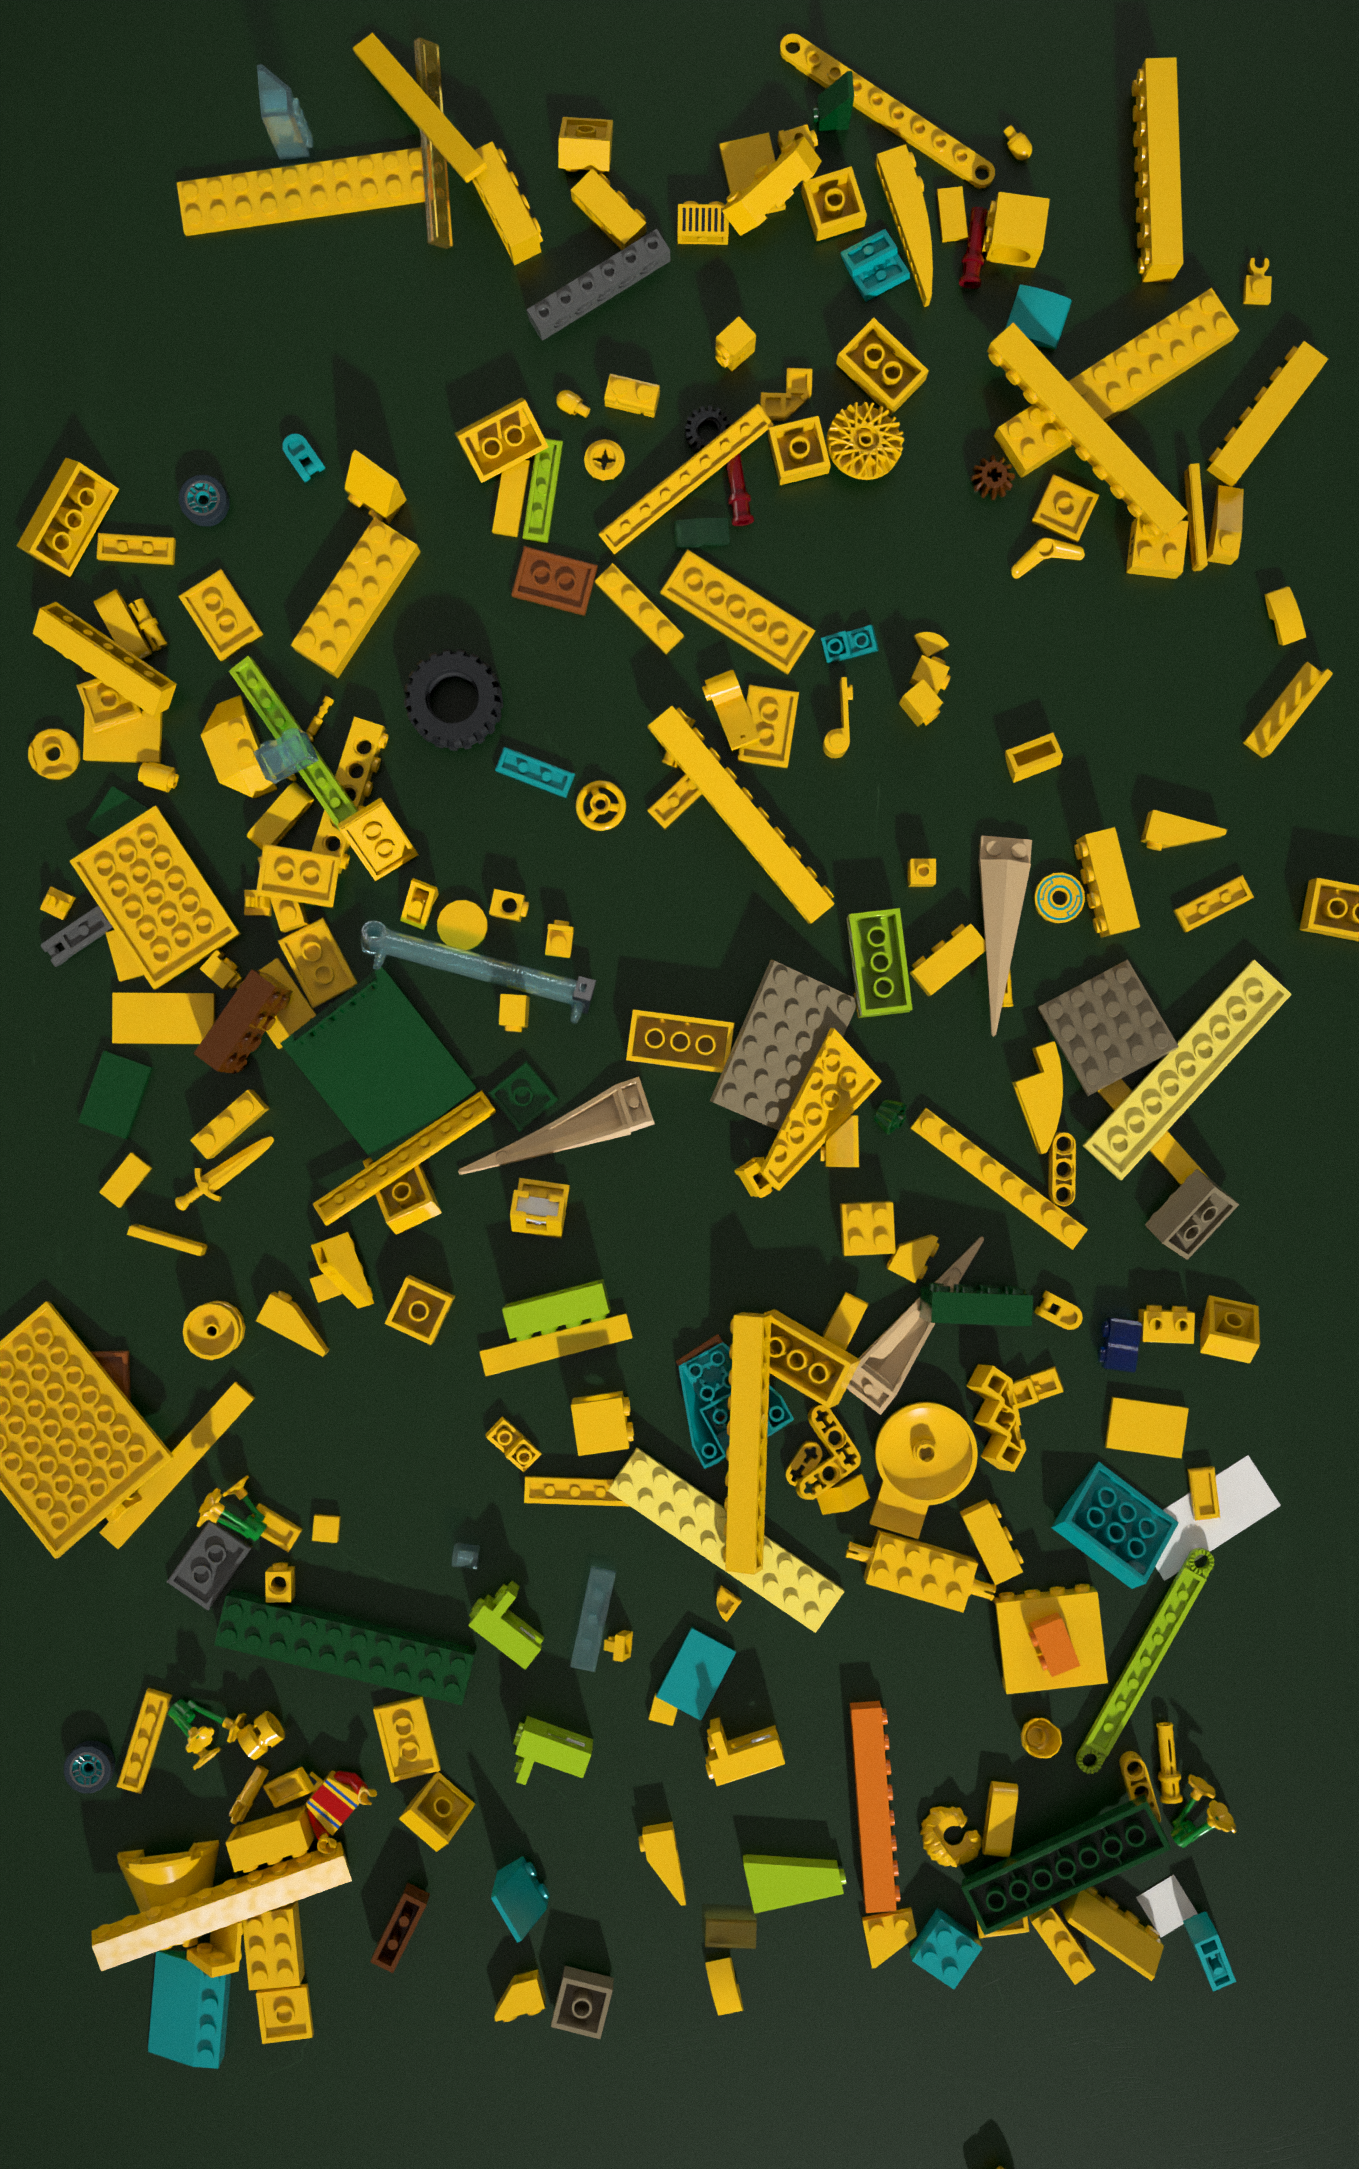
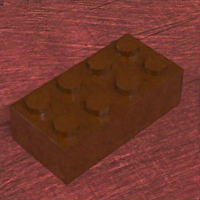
[193,969,293,1074]

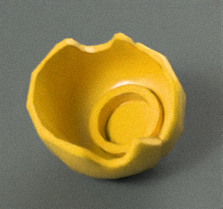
[1020,1718,1062,1758]

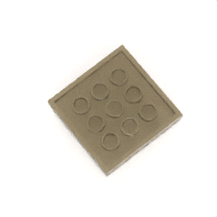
[1038,960,1179,1096]

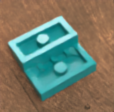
[841,229,910,302]
[1006,284,1072,349]

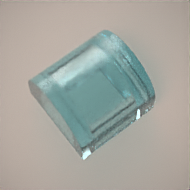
[452,1543,481,1570]

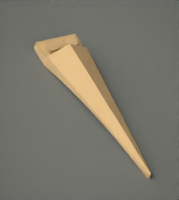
[978,836,1032,1037]
[458,1077,655,1175]
[847,1237,984,1415]

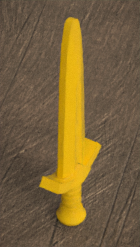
[175,1137,274,1210]

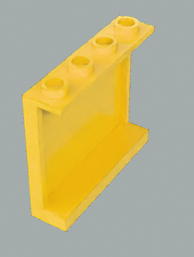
[993,1584,1108,1694]

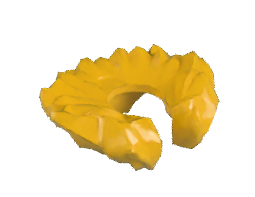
[920,1806,982,1867]

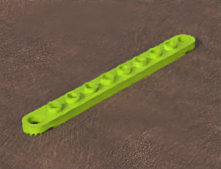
[1076,1548,1214,1774]

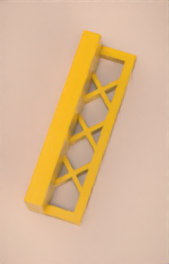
[1243,662,1333,758]

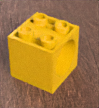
[982,192,1050,268]
[571,1391,634,1456]

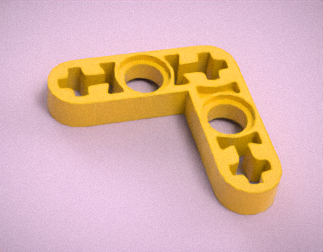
[796,1405,861,1500]

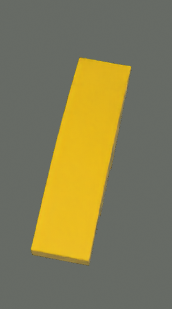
[822,1292,868,1350]

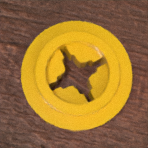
[584,439,625,481]

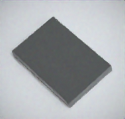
[167,1520,253,1610]

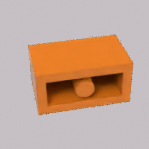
[1028,1612,1081,1677]

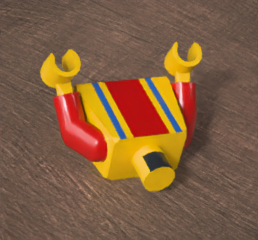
[306,1771,377,1854]

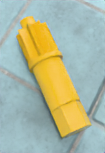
[229,1765,269,1825]

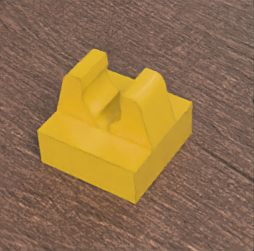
[40,886,76,920]
[244,890,271,916]
[603,1630,633,1662]

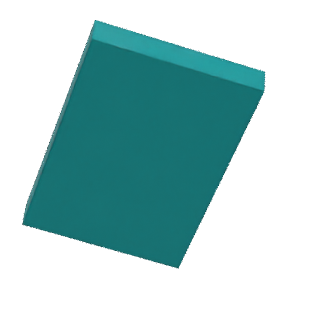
[656,1627,736,1721]

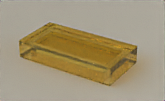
[705,1918,757,1949]

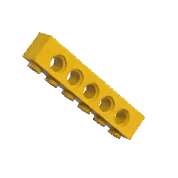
[311,717,389,874]

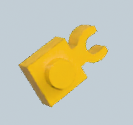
[1243,258,1272,305]

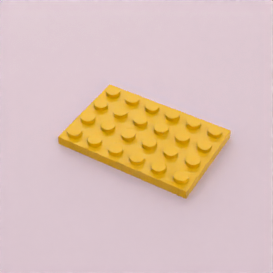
[70,805,241,990]

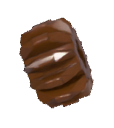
[971,455,1015,500]

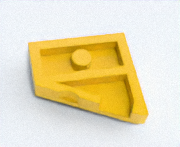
[862,1907,917,1969]

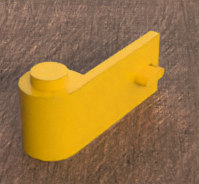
[702,669,760,751]
[823,677,853,759]

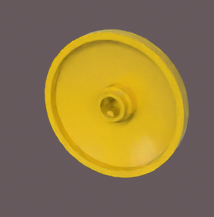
[875,1402,978,1505]

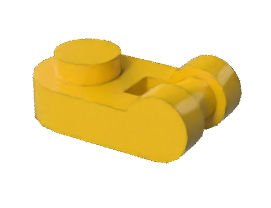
[1034,1290,1083,1330]

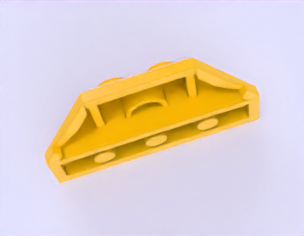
[201,695,278,799]

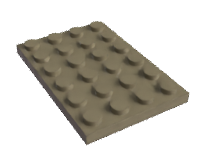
[710,960,857,1131]

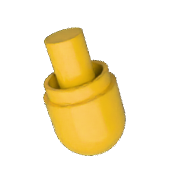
[1003,125,1032,160]
[556,390,590,418]

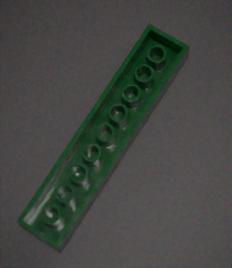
[214,1589,477,1705]

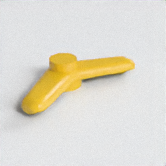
[1011,538,1085,579]

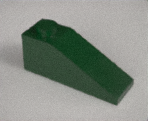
[812,71,854,132]

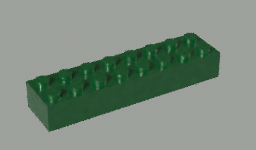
[961,1794,1171,1936]

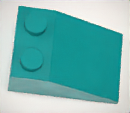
[491,1856,550,1943]

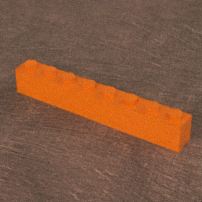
[849,1701,900,1913]

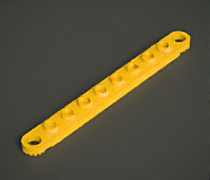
[780,34,995,189]

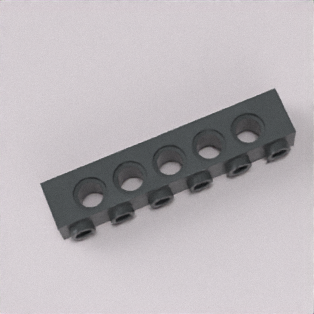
[527,229,670,341]

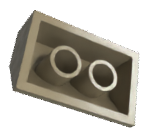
[1145,1169,1239,1260]

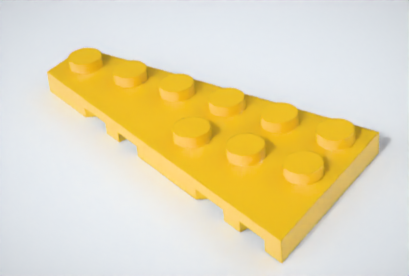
[759,1028,882,1191]

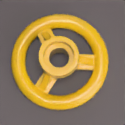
[576,780,626,831]

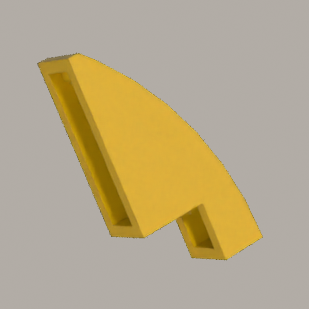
[1012,1041,1063,1154]

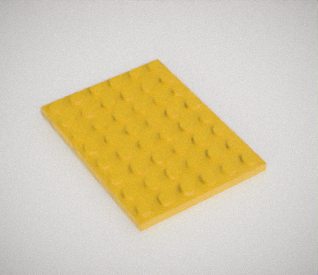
[0,1301,174,1559]

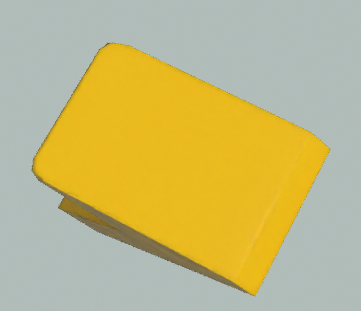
[400,878,439,930]

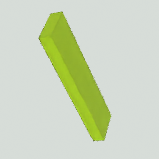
[523,438,563,543]

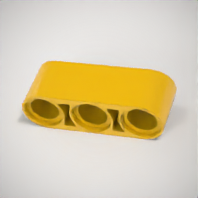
[94,589,152,660]
[247,782,314,851]
[1048,1132,1076,1206]
[1119,1751,1161,1823]
[982,1781,1018,1858]

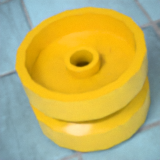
[183,1300,246,1360]

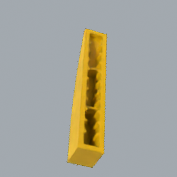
[875,144,933,307]

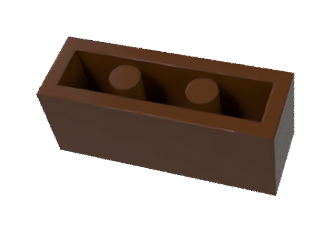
[370,1882,430,1973]

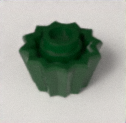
[874,1100,906,1135]

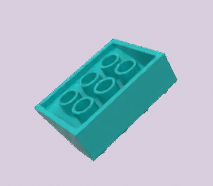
[1051,1462,1179,1589]
[148,1950,231,2069]

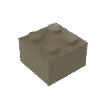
[551,1966,614,2039]

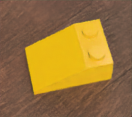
[345,450,407,524]
[363,1158,442,1235]

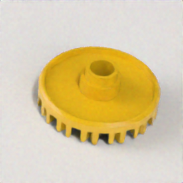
[826,402,904,480]

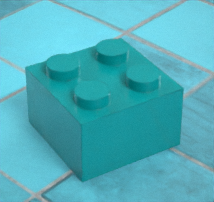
[909,1908,983,1989]

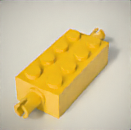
[845,1529,996,1613]

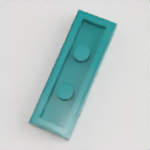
[495,747,575,798]

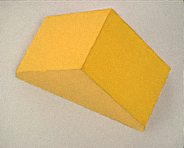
[817,1474,870,1515]

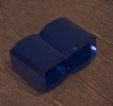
[1098,1317,1142,1373]

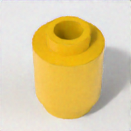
[138,761,179,792]

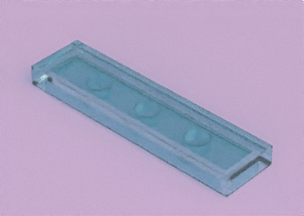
[570,1566,616,1672]

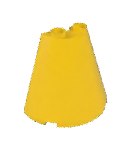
[117,1840,219,1950]

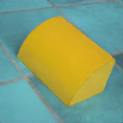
[1005,733,1063,783]

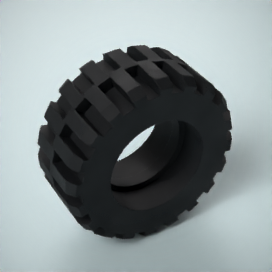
[404,649,504,751]

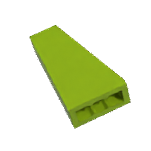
[743,1854,847,1914]

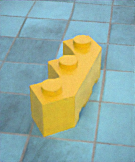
[722,136,822,236]
[967,1364,1026,1472]

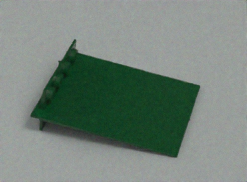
[281,966,476,1162]

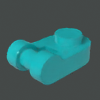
[283,434,325,482]

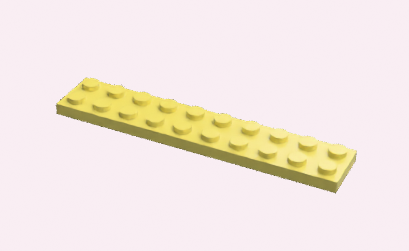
[1082,960,1292,1180]
[608,1448,845,1633]

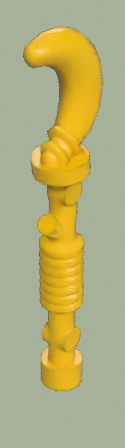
[282,696,334,781]

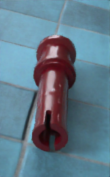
[959,207,988,289]
[726,453,754,526]

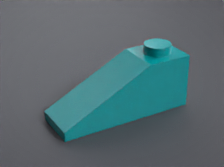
[1183,1911,1236,1992]

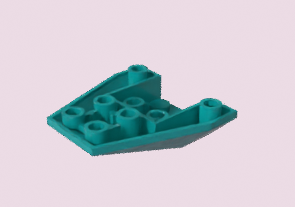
[679,1342,794,1469]

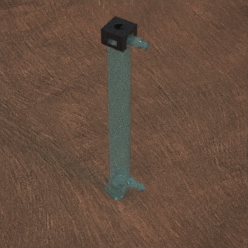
[361,921,596,1023]

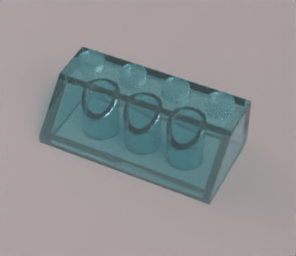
[257,64,313,160]

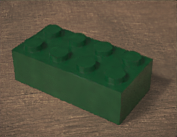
[919,1283,1033,1326]

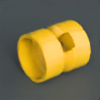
[236,1711,285,1760]

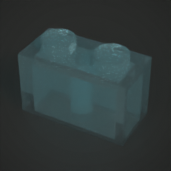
[253,728,319,784]

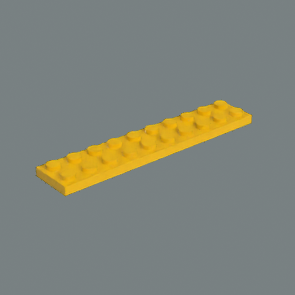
[177,146,435,236]

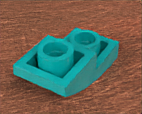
[821,625,879,663]

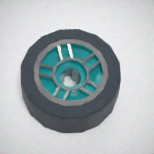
[179,475,230,526]
[64,1741,115,1793]

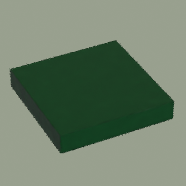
[85,786,149,839]
[488,1061,559,1132]

